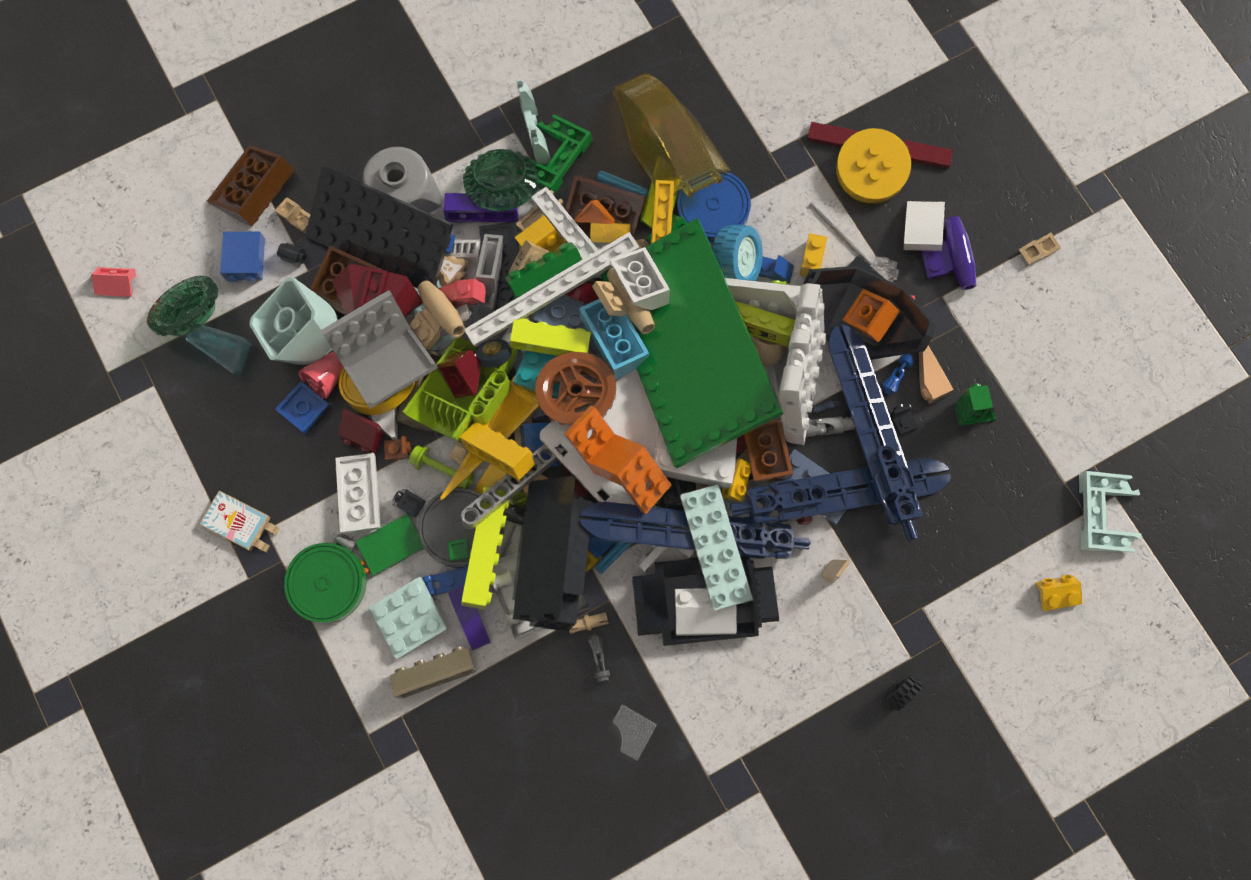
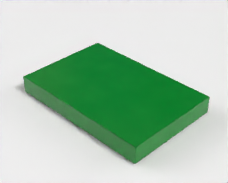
[355,513,425,576]

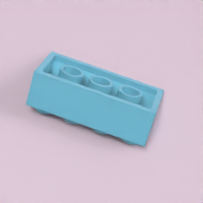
[579,299,649,380]

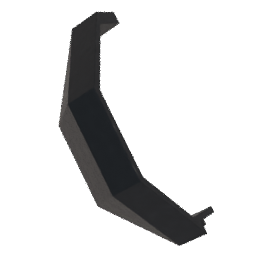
[803,266,937,360]

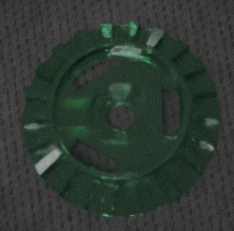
[463,149,539,211]
[147,276,218,336]

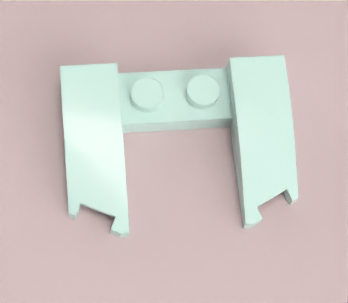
[517,79,551,165]
[1079,471,1141,553]

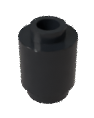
[277,243,307,266]

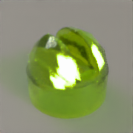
[512,492,527,508]

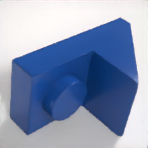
[758,255,794,284]

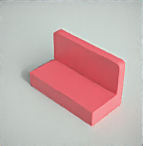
[91,267,136,297]

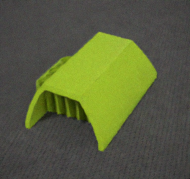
[403,336,518,443]

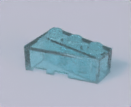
[186,322,252,377]

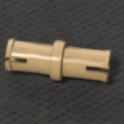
[570,612,609,634]

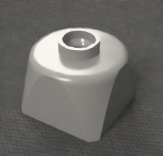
[362,147,443,213]

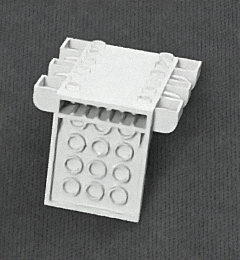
[725,278,826,445]

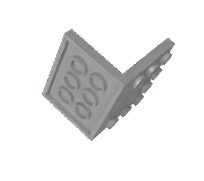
[321,290,438,409]

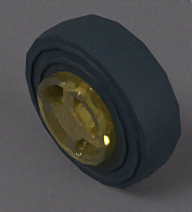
[476,339,512,368]

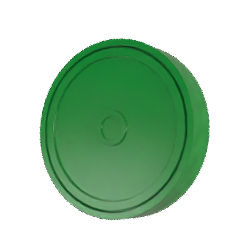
[284,543,366,623]

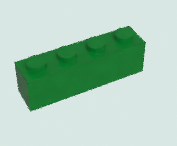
[505,242,582,299]

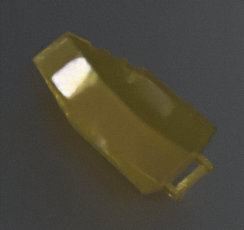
[614,73,731,198]

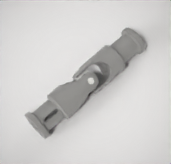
[782,416,856,437]

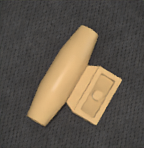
[592,268,655,334]
[409,281,465,350]

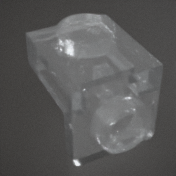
[872,257,899,282]

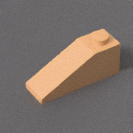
[919,345,954,404]

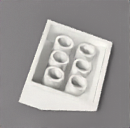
[654,429,737,489]

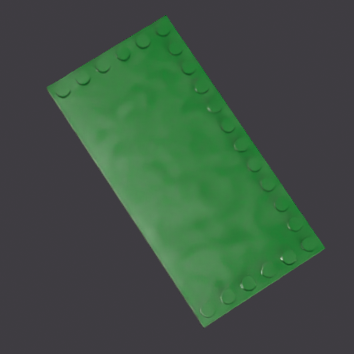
[600,218,784,469]

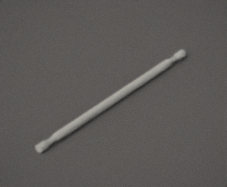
[809,202,872,265]

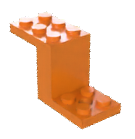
[564,405,671,514]

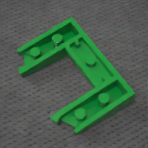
[514,114,593,195]

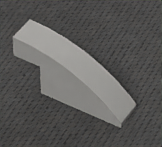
[474,234,503,311]

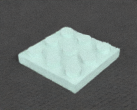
[369,577,449,659]

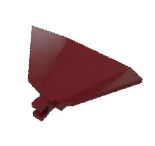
[333,264,423,317]

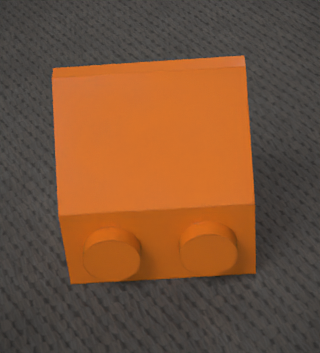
[842,289,900,342]

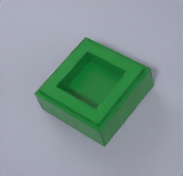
[447,538,470,562]

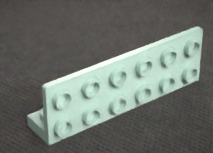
[680,484,753,610]

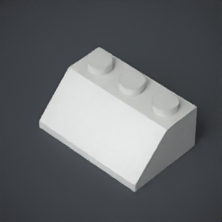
[610,247,670,310]
[675,588,736,636]

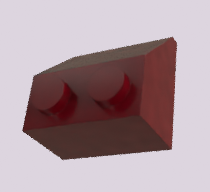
[437,350,481,398]
[338,409,386,454]

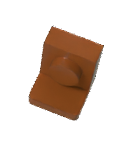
[384,436,412,461]

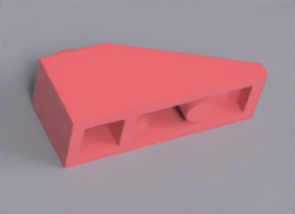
[438,279,486,307]

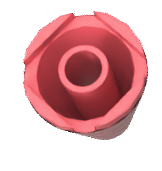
[299,351,344,399]

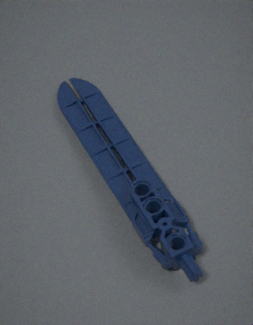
[829,325,923,541]
[730,458,951,524]
[580,502,811,559]

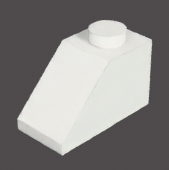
[369,406,398,440]

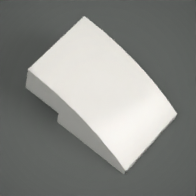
[904,201,945,251]

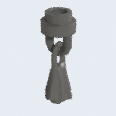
[588,633,610,683]

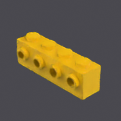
[460,422,535,480]

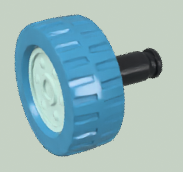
[712,225,763,281]

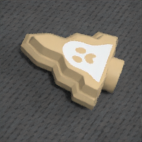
[438,256,470,287]

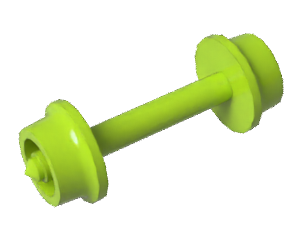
[409,445,475,489]

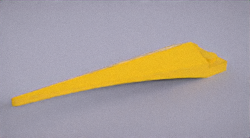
[441,375,540,501]

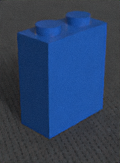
[220,231,265,282]

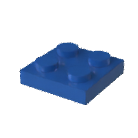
[275,381,330,434]

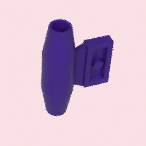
[921,216,977,290]

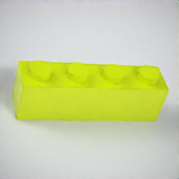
[510,319,591,356]

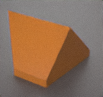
[575,200,615,224]

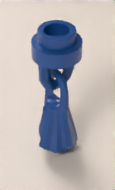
[882,354,914,395]

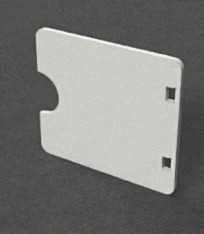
[540,369,667,505]

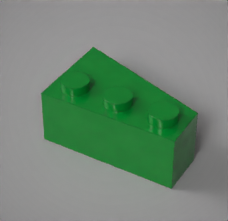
[954,384,996,426]

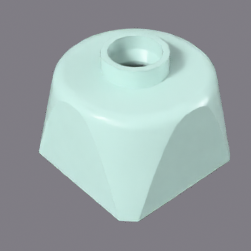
[249,277,337,365]

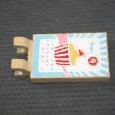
[199,491,280,552]

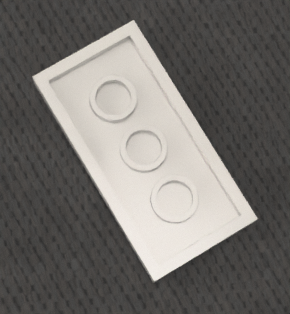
[336,453,381,534]

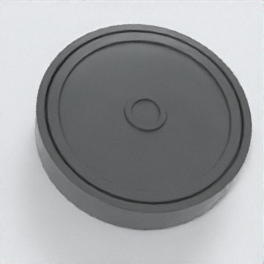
[419,488,481,568]

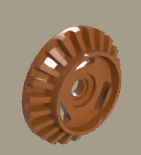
[535,352,617,427]

